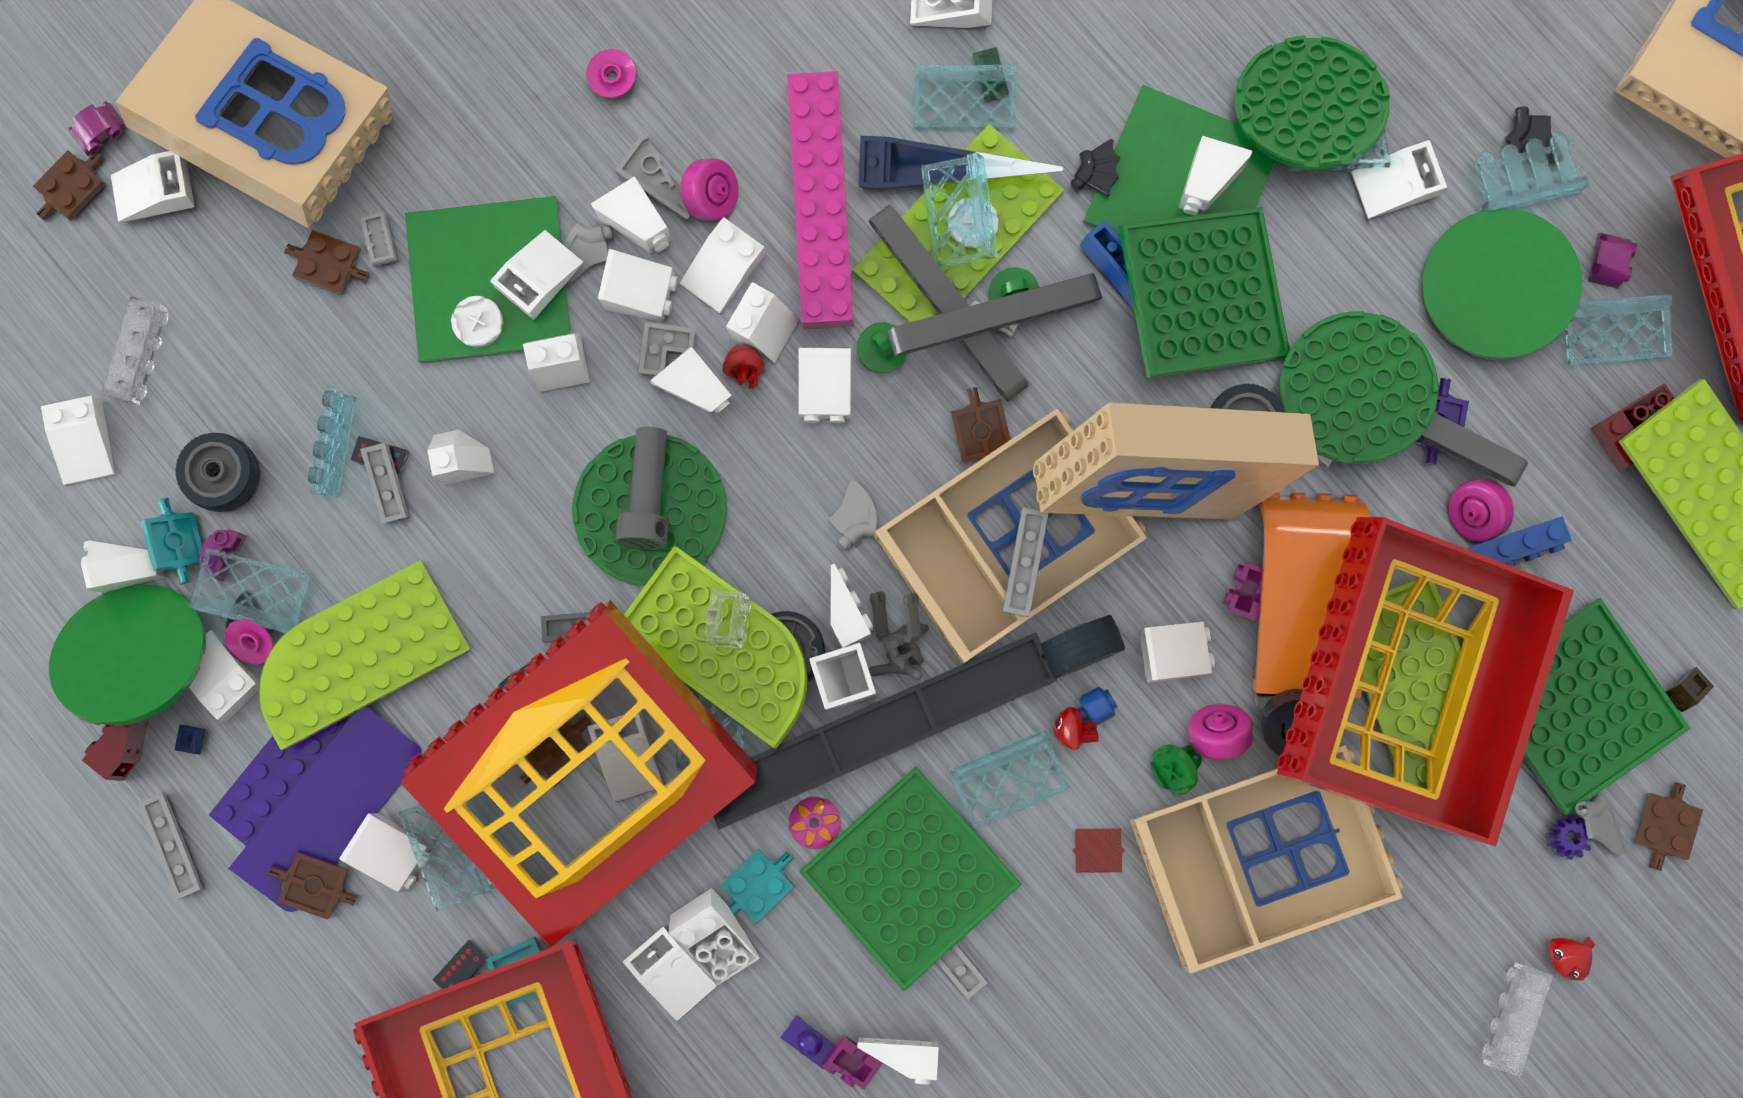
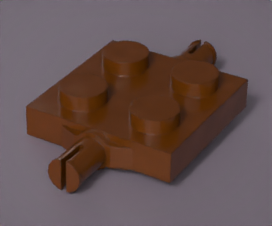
[33,150,106,221]
[285,230,369,295]
[950,387,1010,462]
[519,715,592,787]
[1634,782,1703,871]
[268,851,358,920]

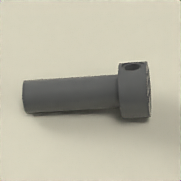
[615,426,669,550]

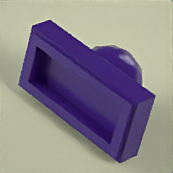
[780,1015,835,1069]

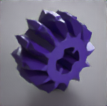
[1546,814,1594,860]

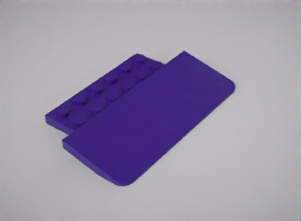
[209,706,422,912]

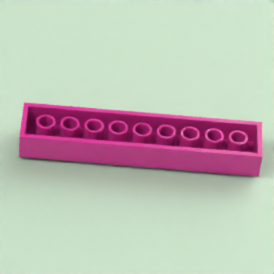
[787,71,854,330]

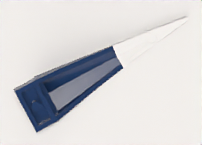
[859,136,1065,188]

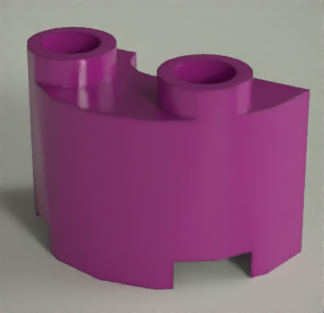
[68,101,127,156]
[1588,233,1637,289]
[200,529,247,581]
[1224,562,1263,621]
[821,1035,883,1089]

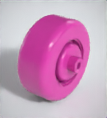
[681,158,738,220]
[1448,478,1514,542]
[1189,704,1253,760]

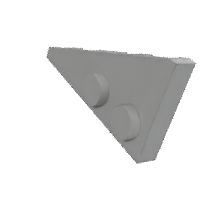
[615,131,691,222]

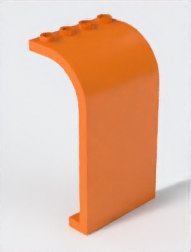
[1252,492,1370,698]

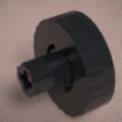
[1260,689,1303,755]

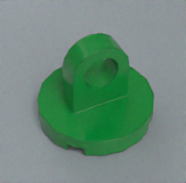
[989,267,1039,301]
[857,322,907,373]
[1151,744,1202,795]

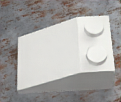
[910,0,992,28]
[679,217,766,314]
[41,395,115,486]
[188,630,260,721]
[857,1037,939,1084]

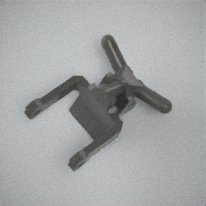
[869,591,929,680]

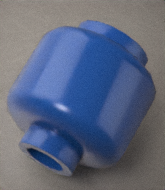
[1077,687,1118,725]

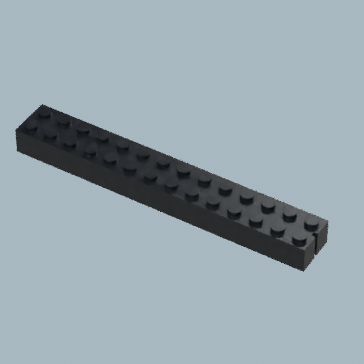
[713,632,1057,829]

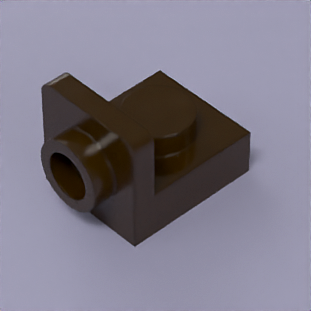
[1666,667,1714,712]

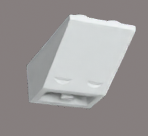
[1351,140,1447,219]
[111,151,195,223]
[490,230,584,320]
[831,564,874,648]
[587,712,663,803]
[669,888,760,986]
[623,925,717,1021]

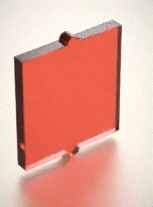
[1073,829,1124,873]

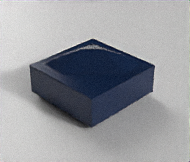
[174,725,205,755]

